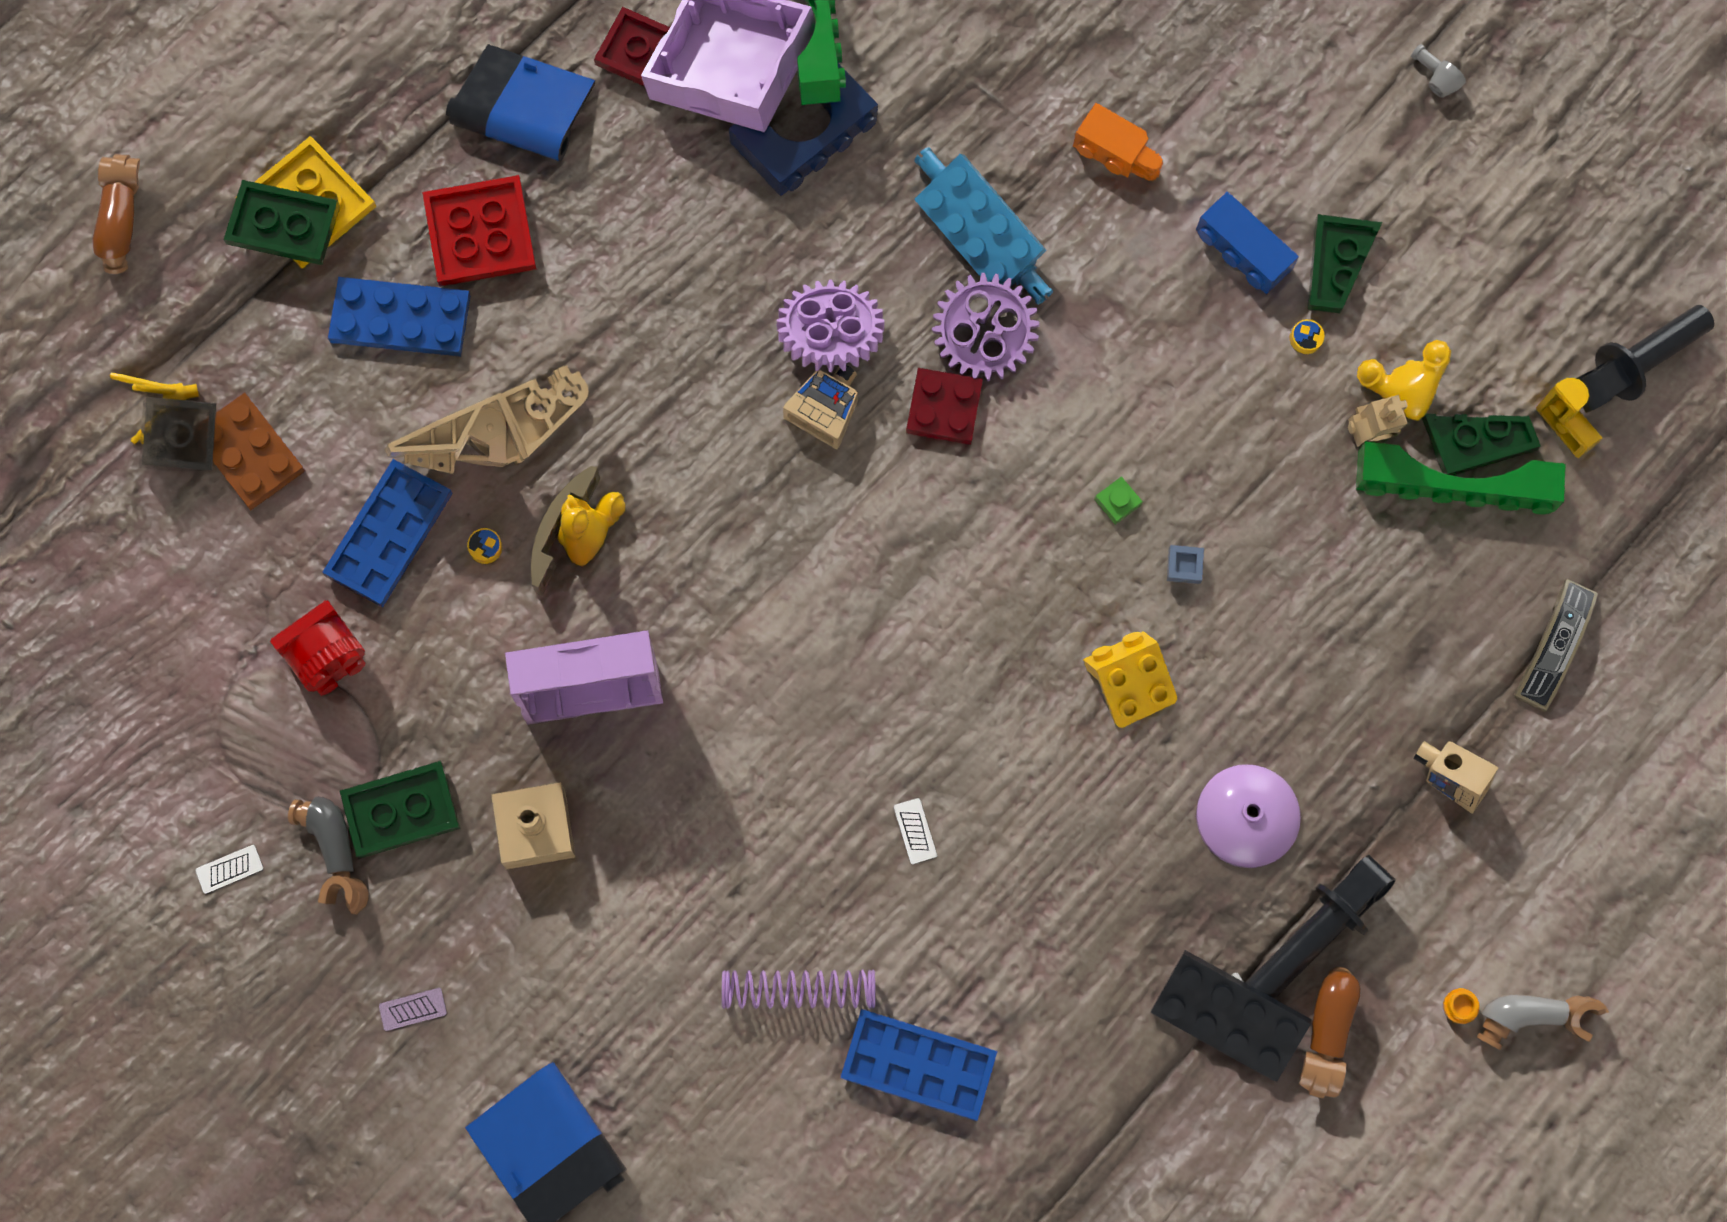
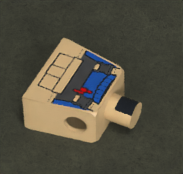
[783,365,858,449]
[1414,741,1498,814]

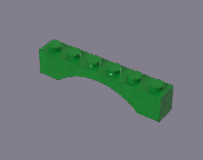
[797,0,846,105]
[1356,441,1566,515]

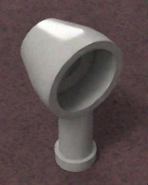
[1411,44,1466,98]

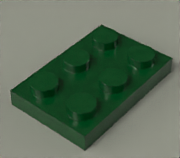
[223,180,340,265]
[340,761,461,859]

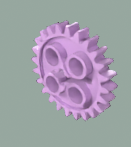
[932,273,1039,381]
[777,280,884,372]

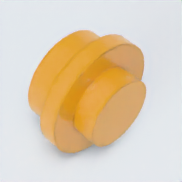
[1443,988,1480,1024]

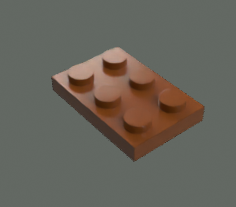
[190,392,305,511]

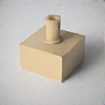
[491,782,576,869]

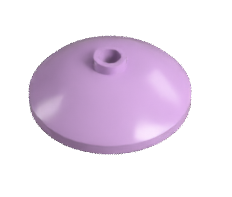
[1196,765,1301,868]

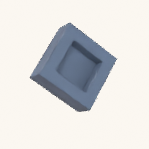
[1167,545,1204,584]

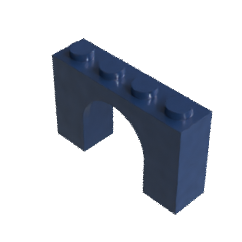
[729,63,878,196]

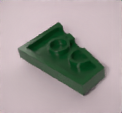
[1307,214,1383,314]
[1422,413,1541,476]

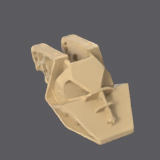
[385,365,589,474]

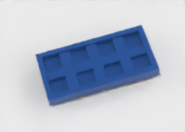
[328,277,471,357]
[322,459,453,607]
[840,1009,998,1121]

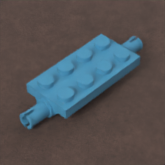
[914,147,1053,305]

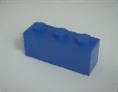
[1196,191,1299,295]

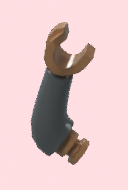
[288,796,369,914]

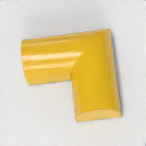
[1536,378,1603,458]

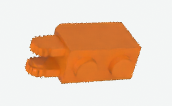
[1073,103,1163,181]

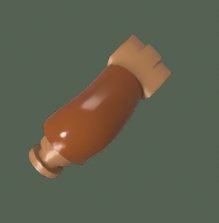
[92,154,140,274]
[1299,967,1361,1098]

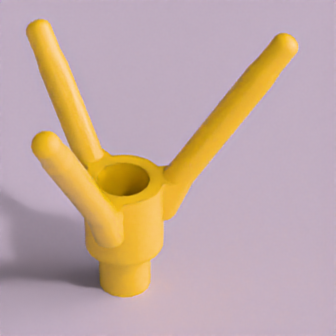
[110,373,199,444]

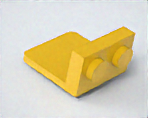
[1083,631,1177,728]

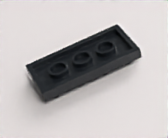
[1150,950,1312,1082]

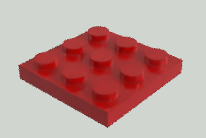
[422,175,537,287]

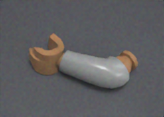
[1477,995,1609,1050]

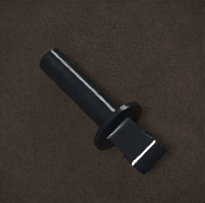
[1576,305,1715,413]
[1246,855,1396,999]

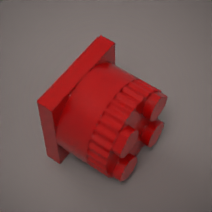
[270,600,366,696]

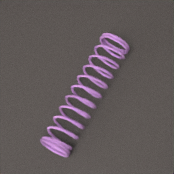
[722,969,875,1009]

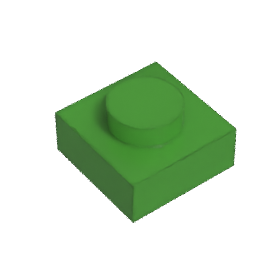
[1094,476,1143,525]

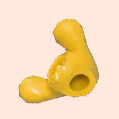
[1357,339,1451,421]
[558,492,626,566]

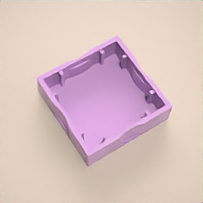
[641,0,816,132]
[505,630,663,725]

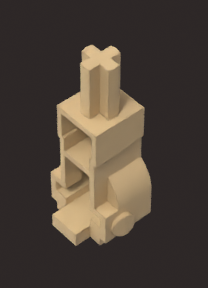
[1348,395,1408,447]

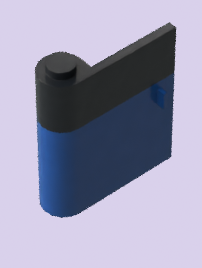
[446,44,595,161]
[465,1062,627,1222]

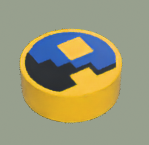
[1290,319,1325,354]
[467,528,503,564]

